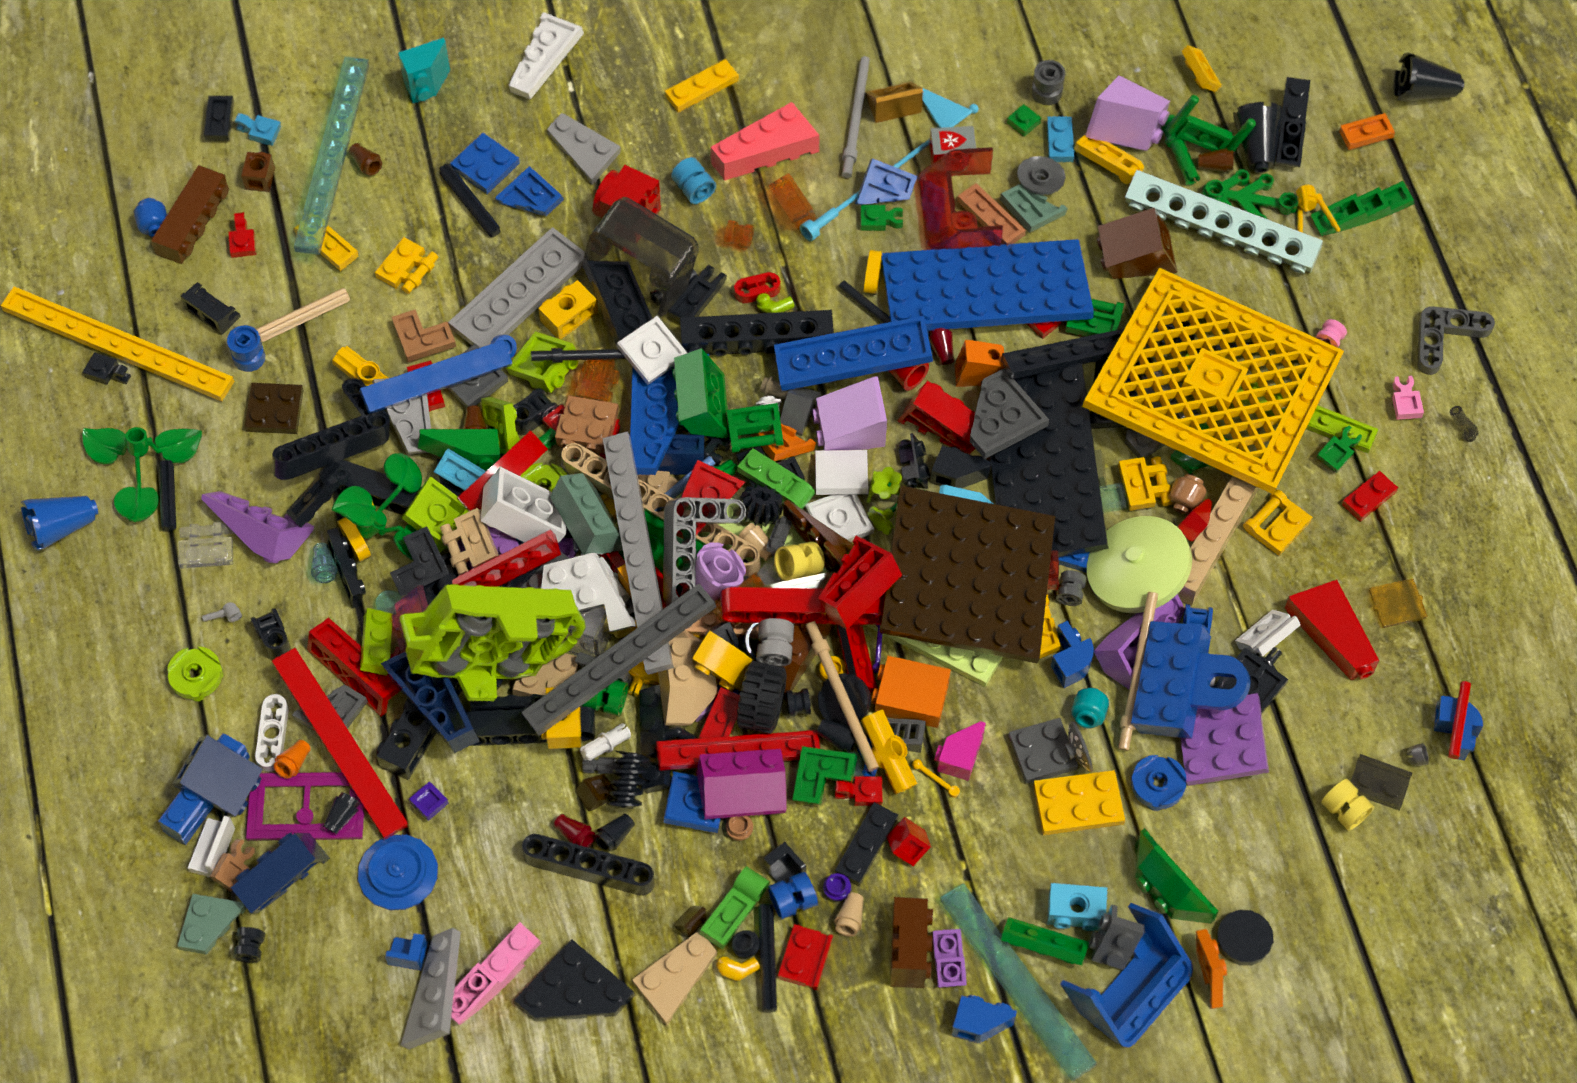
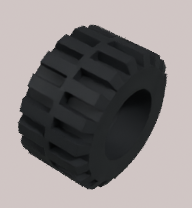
[737,661,787,734]

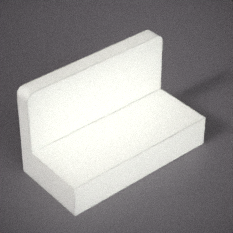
[188,816,235,877]

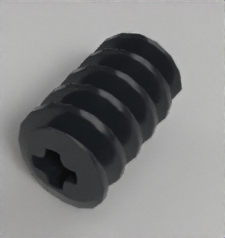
[607,750,649,809]

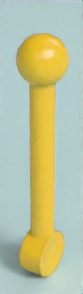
[912,759,960,798]

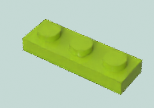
[360,608,393,676]

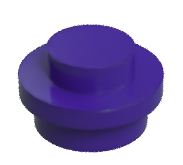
[823,873,851,901]

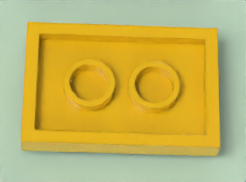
[1033,770,1125,835]

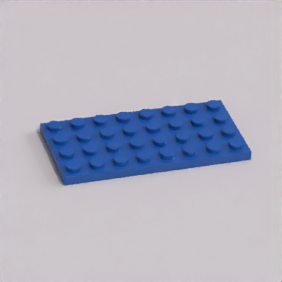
[882,239,1094,331]

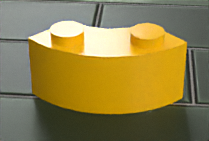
[692,631,754,692]

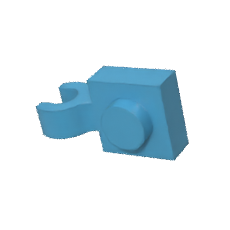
[235,113,281,146]

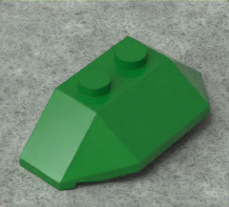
[1135,828,1219,924]

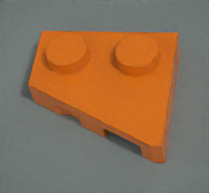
[751,423,816,461]

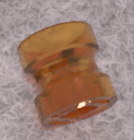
[724,219,754,249]

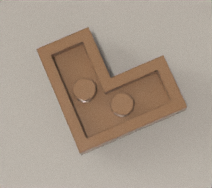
[392,309,456,362]

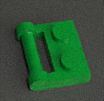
[1065,298,1124,336]
[727,403,784,453]

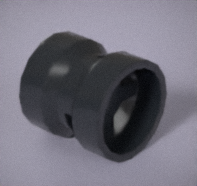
[232,927,265,963]

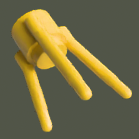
[1296,184,1340,233]

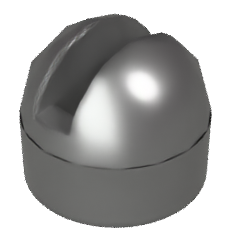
[1407,743,1429,766]

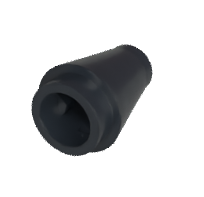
[816,719,855,752]
[323,792,360,835]
[594,813,635,853]

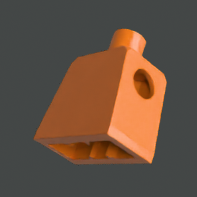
[954,340,1005,387]

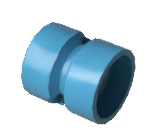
[671,157,716,204]

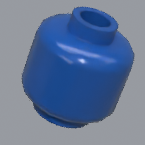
[133,198,167,237]

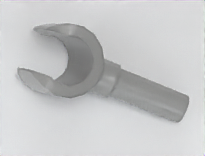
[202,602,242,622]

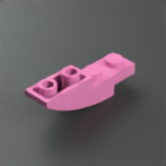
[451,922,542,1025]

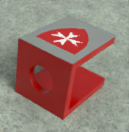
[929,126,976,173]

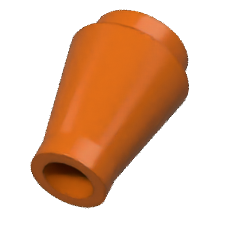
[274,740,311,779]

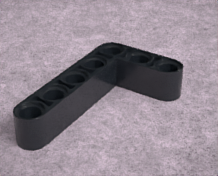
[272,378,390,480]

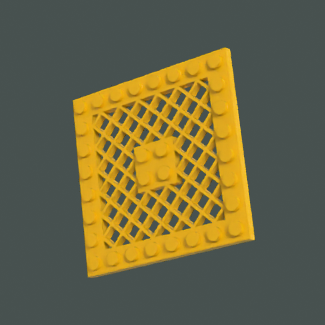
[1082,268,1344,494]

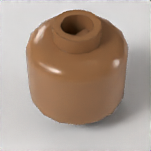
[1168,474,1207,515]

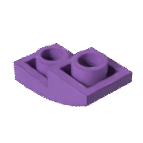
[932,929,967,987]

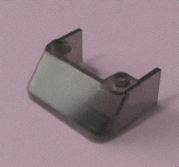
[581,197,699,317]

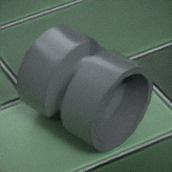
[1032,60,1065,105]

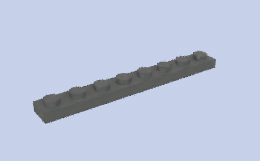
[522,584,716,736]

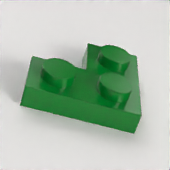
[793,746,857,806]

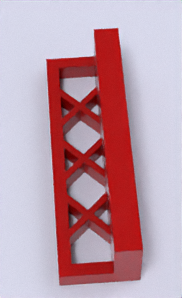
[452,529,561,587]
[307,617,401,717]

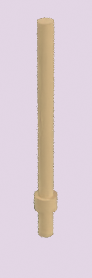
[1118,592,1158,751]
[806,621,879,772]

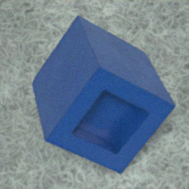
[385,933,428,971]

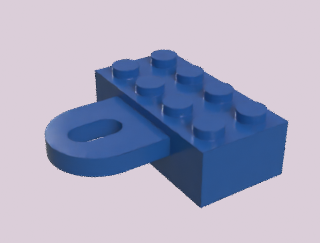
[1131,621,1250,739]

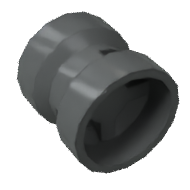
[1056,570,1086,606]

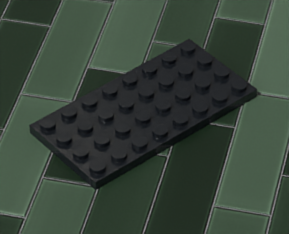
[981,363,1109,559]

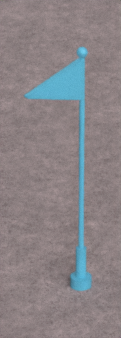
[800,88,979,241]

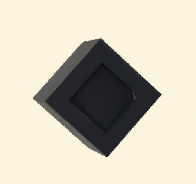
[763,842,806,883]

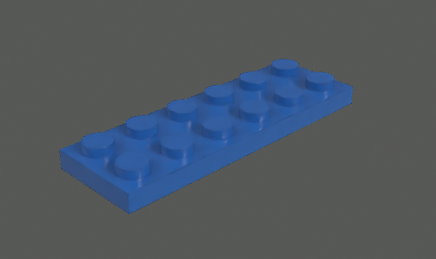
[774,316,933,391]

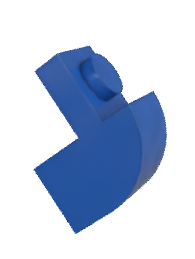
[1051,621,1094,688]
[1434,696,1483,761]

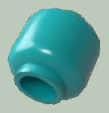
[1071,688,1109,728]

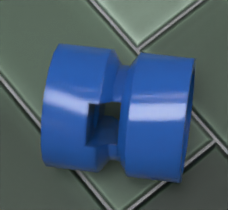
[227,325,266,372]
[768,872,818,920]

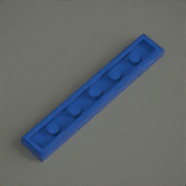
[359,340,513,414]

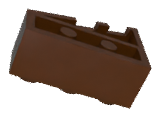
[890,897,933,988]

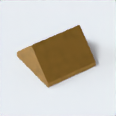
[865,82,923,123]

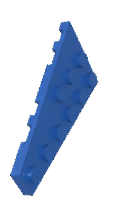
[630,354,709,475]

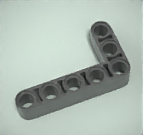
[663,497,746,629]

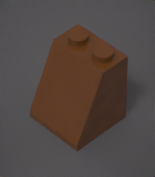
[1097,207,1178,279]

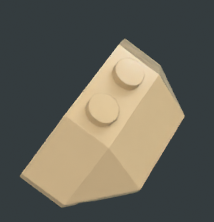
[658,630,718,726]

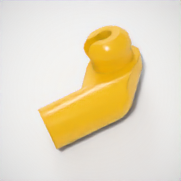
[717,957,760,981]

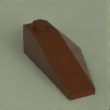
[783,500,854,573]

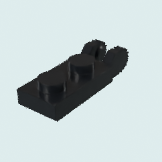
[668,265,727,322]

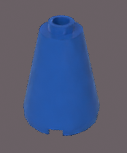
[21,496,98,551]

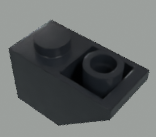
[930,445,991,488]

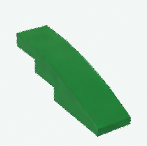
[1310,181,1414,236]

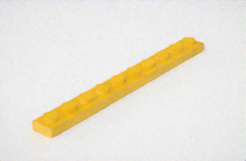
[1,286,235,402]

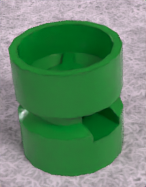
[582,680,628,717]

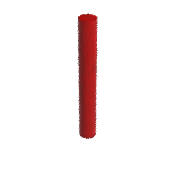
[1448,681,1471,759]

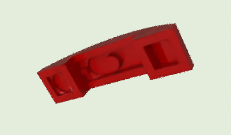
[457,430,548,512]

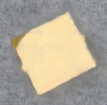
[1369,579,1428,628]

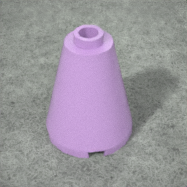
[680,542,746,601]

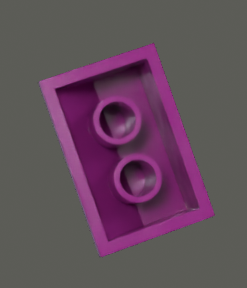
[696,749,787,819]

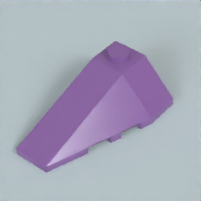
[201,491,314,563]
[1094,594,1185,689]

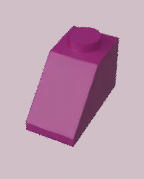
[934,721,986,781]

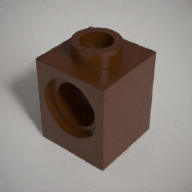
[241,152,275,192]

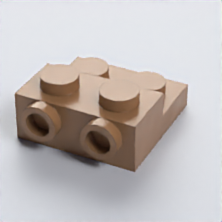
[555,396,619,455]

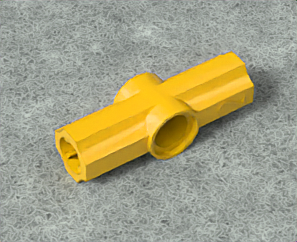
[332,346,388,386]
[861,710,917,794]

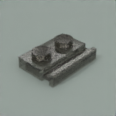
[1350,754,1412,811]

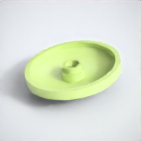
[1087,516,1192,613]

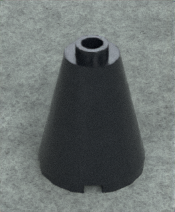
[1393,52,1465,101]
[1233,102,1283,173]

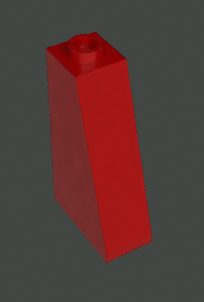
[1285,579,1379,680]

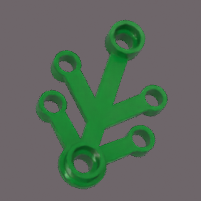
[1202,169,1299,224]

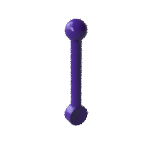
[872,625,883,674]

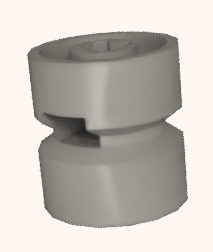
[756,618,794,667]

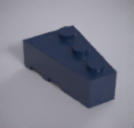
[231,832,330,914]

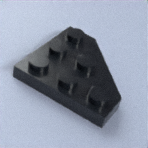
[514,939,635,1022]

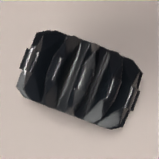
[739,484,783,527]

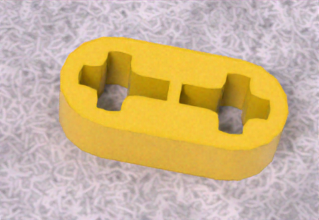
[864,250,882,294]
[337,517,371,562]

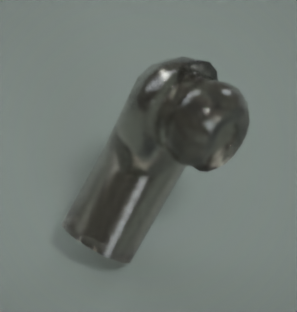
[1449,406,1479,442]

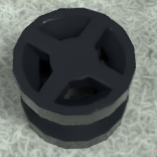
[786,688,811,717]

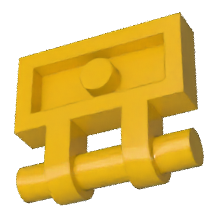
[375,237,439,294]
[1118,456,1172,511]

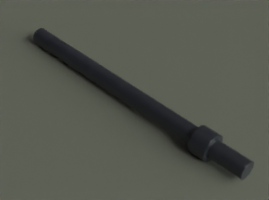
[530,348,626,363]

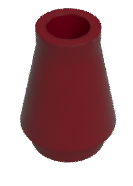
[929,328,955,365]
[553,814,595,847]

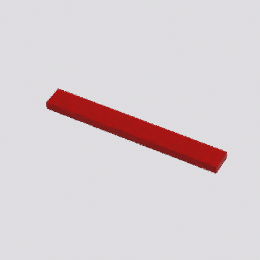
[272,647,408,840]

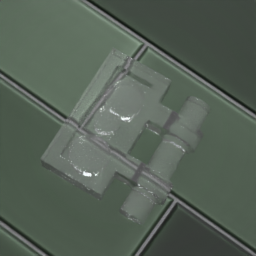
[178,522,234,569]

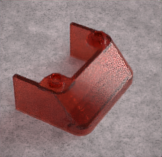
[918,147,1003,250]

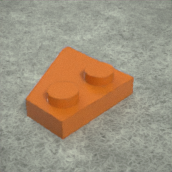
[1196,929,1227,1009]

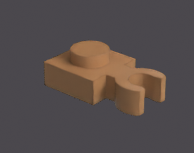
[210,839,255,892]

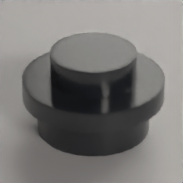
[732,930,760,958]

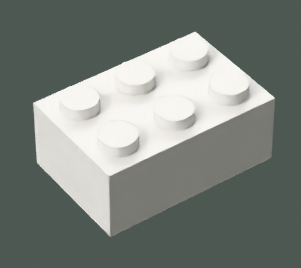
[481,467,566,543]

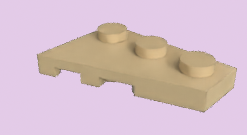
[632,930,717,1026]

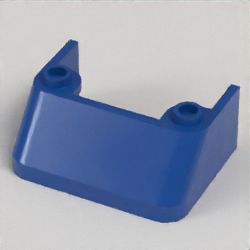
[1060,903,1193,1047]

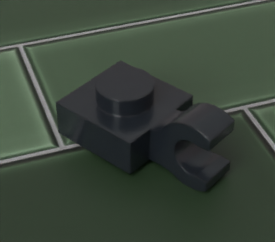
[82,352,131,385]

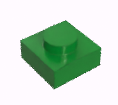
[1007,104,1041,137]

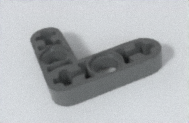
[1417,306,1495,375]

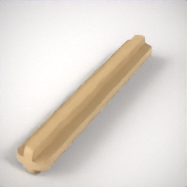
[256,288,350,342]

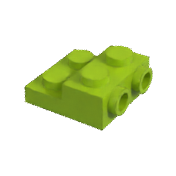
[506,332,579,393]
[402,476,469,552]

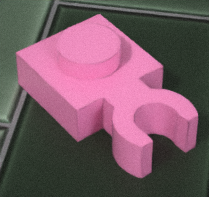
[1392,376,1424,420]

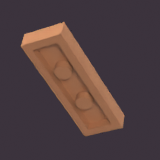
[957,183,1026,246]

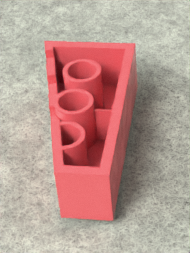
[711,102,819,180]

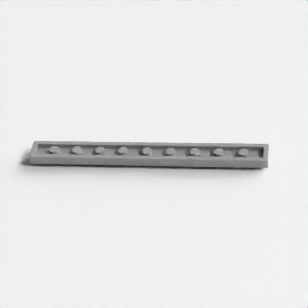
[603,431,674,675]

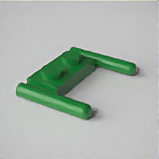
[1166,95,1256,151]

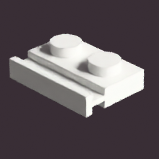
[1235,610,1300,657]

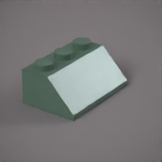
[550,473,623,555]

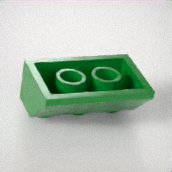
[673,348,730,438]

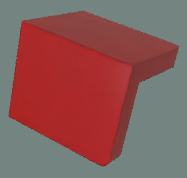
[887,817,931,867]

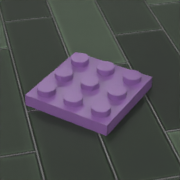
[1181,693,1269,786]

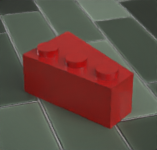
[897,380,975,454]
[818,536,902,629]

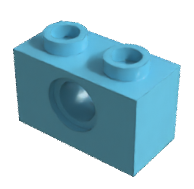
[1047,883,1107,931]

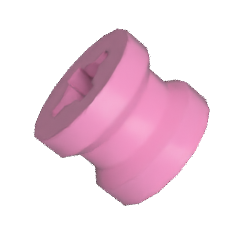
[1315,319,1347,348]

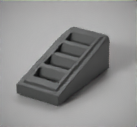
[868,719,926,753]

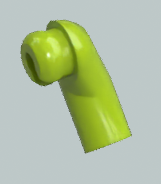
[756,293,795,313]

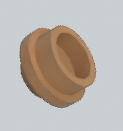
[726,816,753,841]

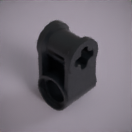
[513,388,559,435]
[250,608,291,660]

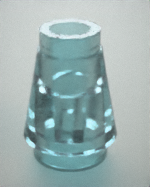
[311,543,337,583]

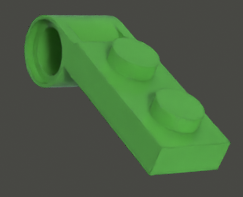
[737,448,815,509]
[699,866,770,950]

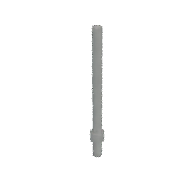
[842,56,870,178]

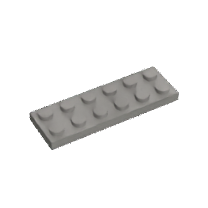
[448,227,589,348]

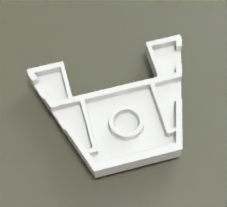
[541,553,636,632]

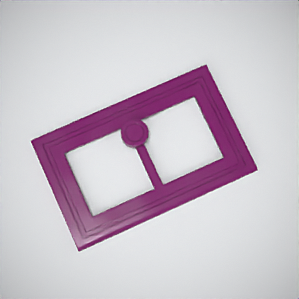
[246,772,365,841]

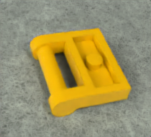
[1243,489,1313,556]

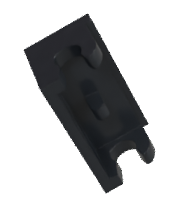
[180,282,241,335]

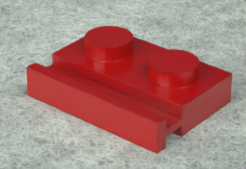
[778,924,833,990]

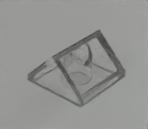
[562,605,612,658]

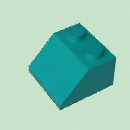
[398,37,450,103]

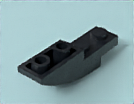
[1276,77,1311,168]

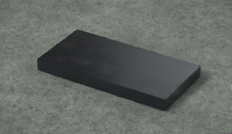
[583,260,653,345]

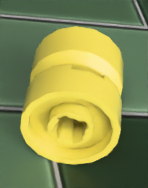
[774,542,824,581]
[1321,779,1375,831]

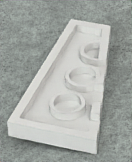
[509,12,584,99]

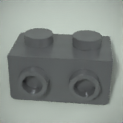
[1089,905,1144,970]

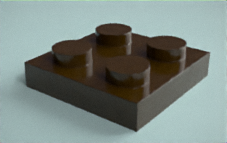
[245,383,304,434]

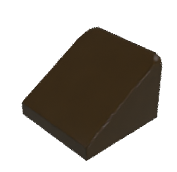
[576,774,615,811]
[674,906,706,938]

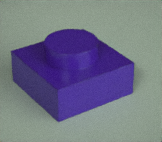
[409,781,449,821]

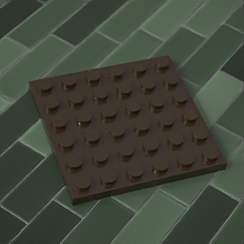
[879,486,1055,663]

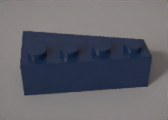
[381,651,479,753]

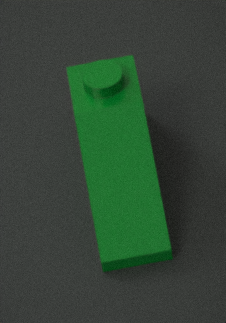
[417,429,500,471]

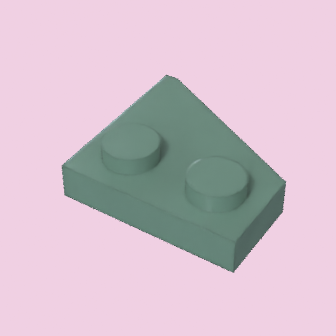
[999,184,1068,233]
[178,894,246,955]

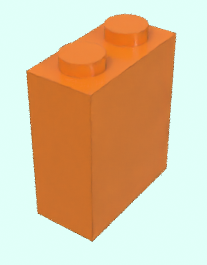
[871,656,951,728]

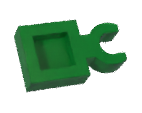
[861,205,903,231]
[1317,425,1362,473]

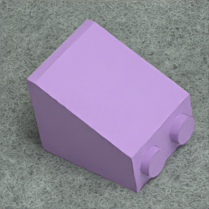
[1085,76,1170,151]
[812,377,887,451]

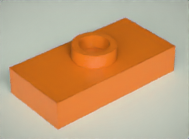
[1339,113,1395,150]

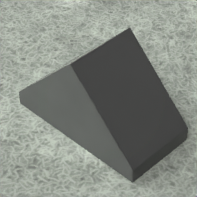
[780,387,821,436]

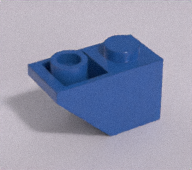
[952,995,1017,1044]

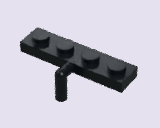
[639,684,697,793]

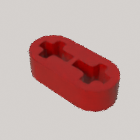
[734,272,781,304]

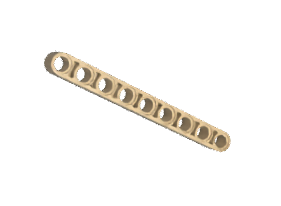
[562,443,761,576]

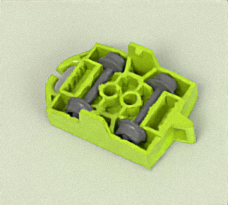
[399,584,586,701]

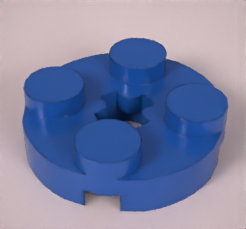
[1131,755,1186,811]

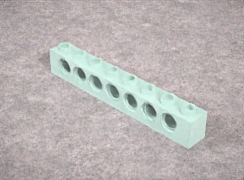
[1125,170,1323,274]

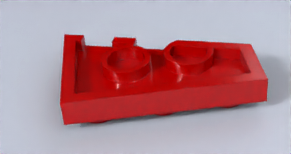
[676,460,745,539]

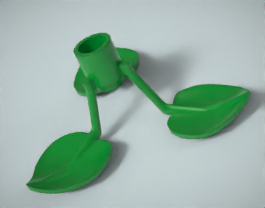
[82,427,202,522]
[332,453,422,562]

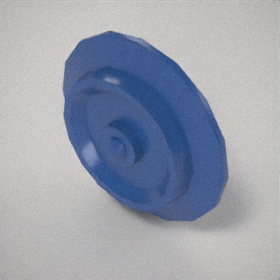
[358,835,438,910]

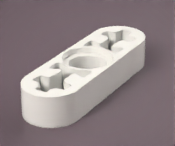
[255,694,289,772]

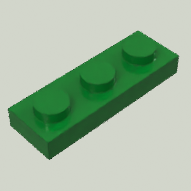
[1001,917,1089,966]

